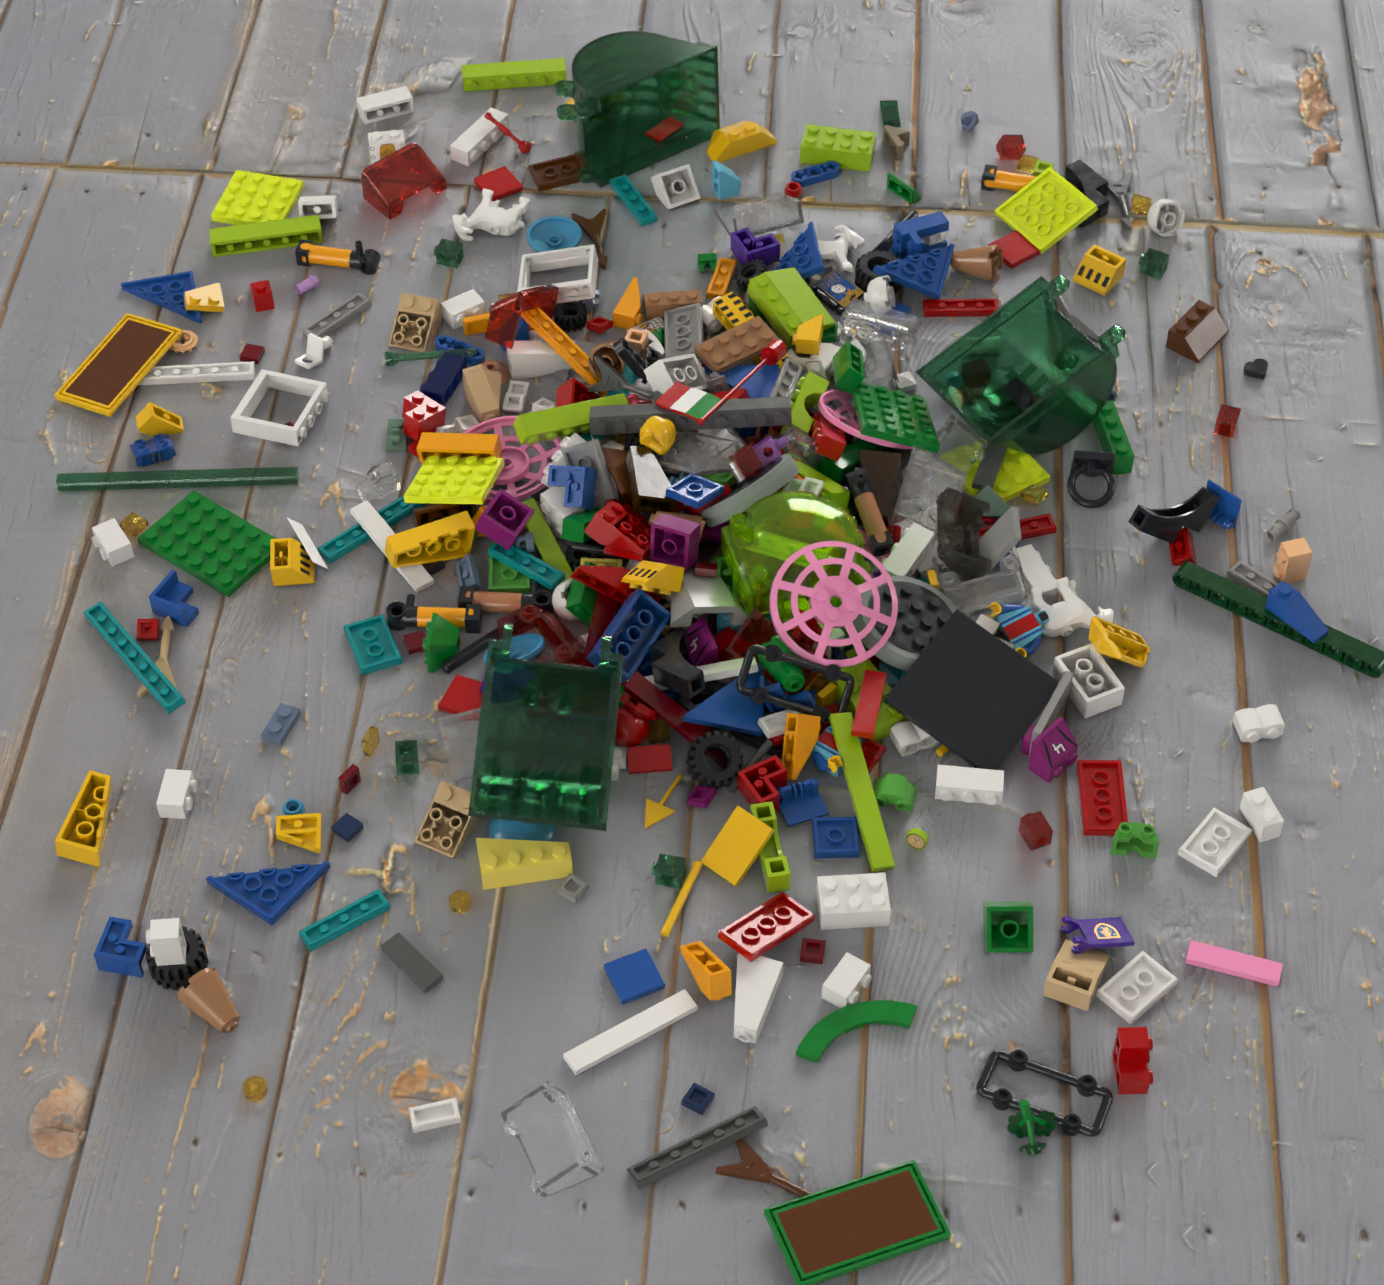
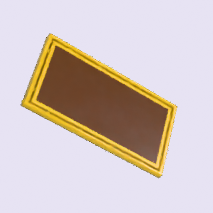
[54,313,183,417]

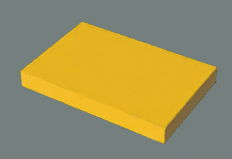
[700,805,775,887]

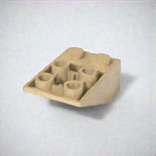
[388,293,441,353]
[414,780,488,859]
[1043,939,1110,1011]

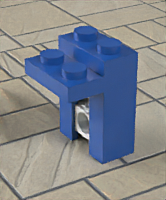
[891,211,949,260]

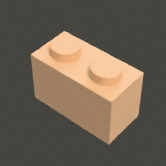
[1273,537,1313,584]

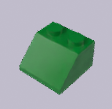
[983,901,1033,953]

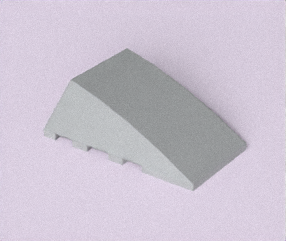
[670,568,752,627]

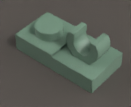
[386,419,407,453]

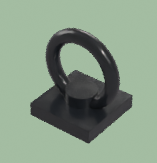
[1067,450,1116,508]

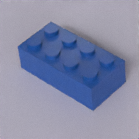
[586,588,671,685]

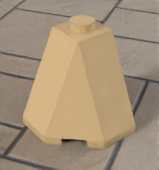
[462,364,503,423]

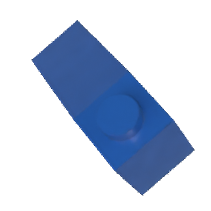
[1265,580,1329,643]

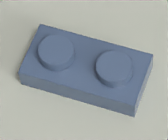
[455,553,481,591]
[261,703,301,746]

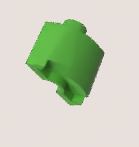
[873,773,917,812]
[1110,822,1159,858]

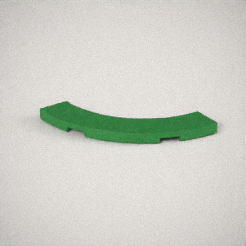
[796,1000,917,1063]

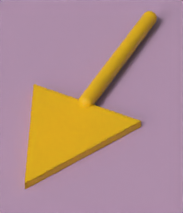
[645,774,682,829]

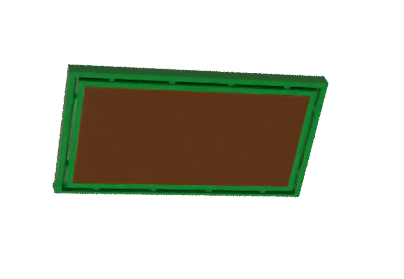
[763,1160,951,1285]

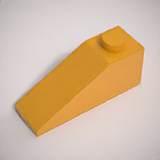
[613,277,643,330]
[781,713,821,780]
[680,941,732,1001]

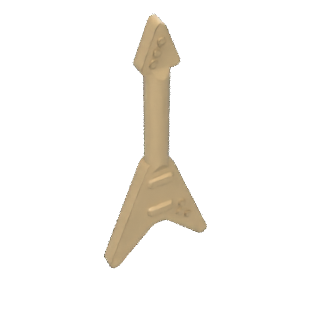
[137,616,178,698]

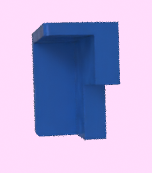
[547,465,597,510]
[149,570,199,627]
[760,675,816,714]
[94,917,147,978]

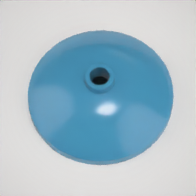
[526,216,582,252]
[483,633,545,670]
[489,799,556,841]

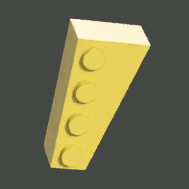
[476,838,573,890]

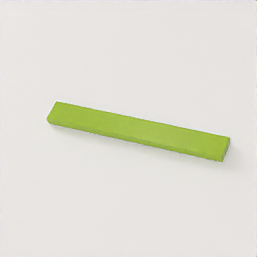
[829,712,895,872]

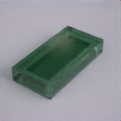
[880,100,901,128]

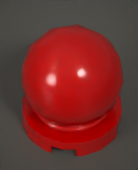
[608,692,659,747]

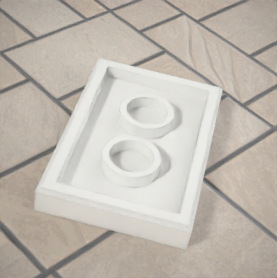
[1177,808,1252,877]
[1095,951,1178,1025]

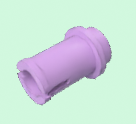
[294,275,320,295]

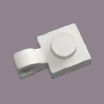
[604,746,627,781]

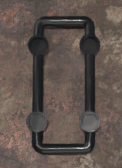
[736,644,855,723]
[976,1049,1113,1137]

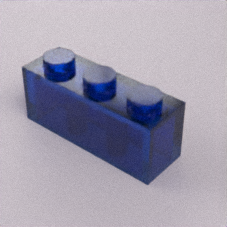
[420,352,467,407]

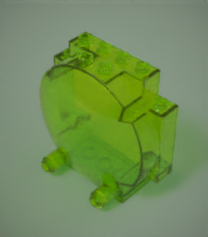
[721,491,872,624]

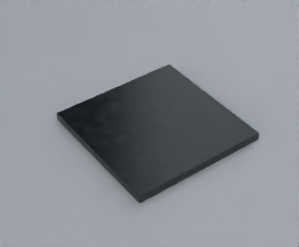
[884,609,1059,770]

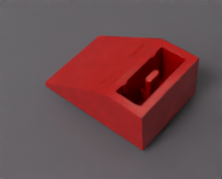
[584,500,651,554]

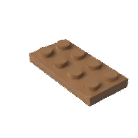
[694,316,780,374]

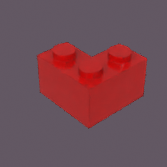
[402,391,446,442]
[738,755,787,812]
[1112,1027,1153,1095]

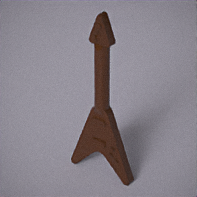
[571,209,608,270]
[716,1139,812,1197]

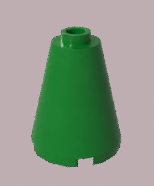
[758,635,805,692]

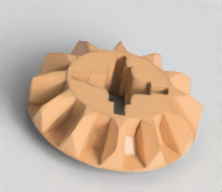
[170,330,198,354]

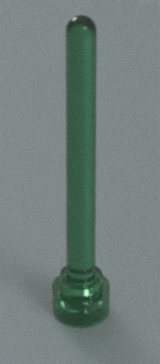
[385,348,477,367]

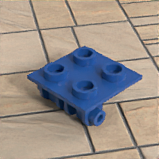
[130,434,176,467]
[1206,480,1242,530]
[777,777,830,827]

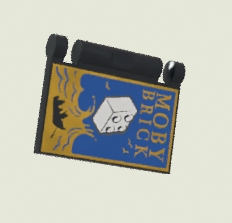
[810,269,864,315]

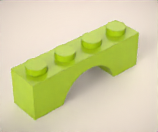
[780,371,829,445]
[750,801,791,893]

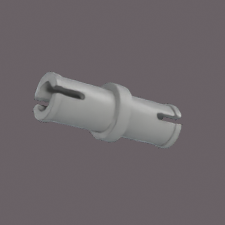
[1265,508,1301,542]

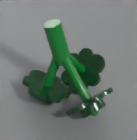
[1007,1099,1057,1155]

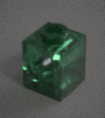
[434,238,464,268]
[1139,248,1170,280]
[395,740,420,776]
[652,854,687,889]

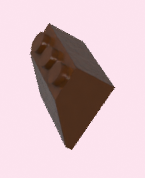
[1166,300,1229,363]
[601,447,633,507]
[412,504,477,527]

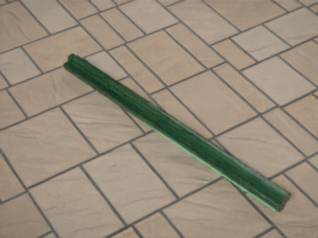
[56,466,299,491]

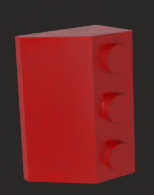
[556,377,601,437]

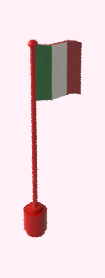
[655,340,787,426]

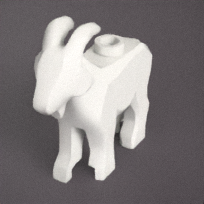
[452,188,531,242]
[808,225,865,285]
[786,339,867,380]
[1020,577,1114,637]

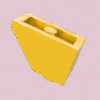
[792,314,824,355]
[136,402,184,437]

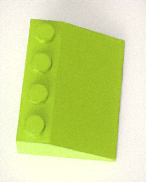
[747,267,836,348]

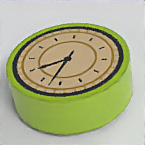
[905,828,929,850]

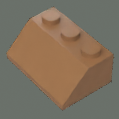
[643,289,702,322]

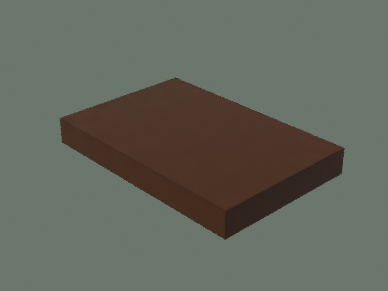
[528,153,590,192]

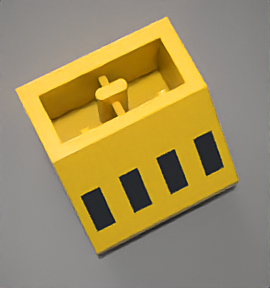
[1073,244,1126,296]
[270,538,315,586]
[622,560,685,595]

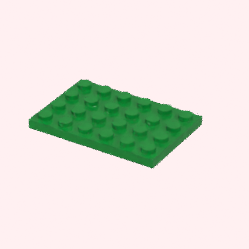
[851,381,940,453]
[137,490,277,597]

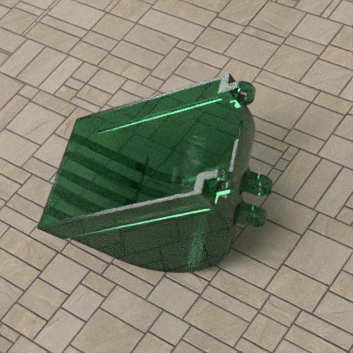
[555,31,720,188]
[916,275,1126,455]
[468,623,623,831]

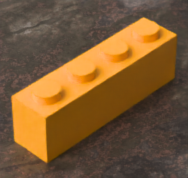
[417,432,502,463]

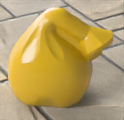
[639,415,676,455]

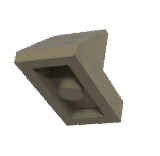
[883,125,910,161]

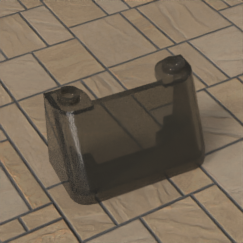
[936,487,992,586]

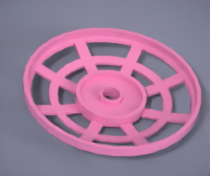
[818,389,918,449]
[464,416,561,504]
[769,541,898,668]

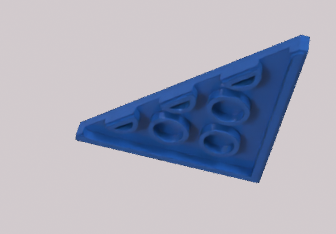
[771,221,825,279]
[872,244,955,300]
[121,271,202,323]
[704,364,779,398]
[683,662,764,737]
[206,861,330,926]

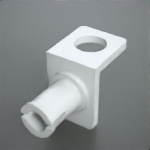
[295,333,333,369]

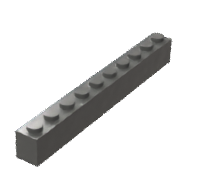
[589,396,792,435]

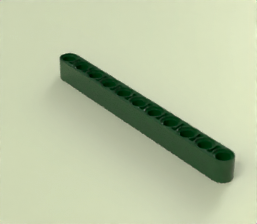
[1173,562,1384,678]

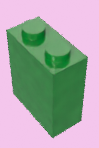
[565,562,597,627]

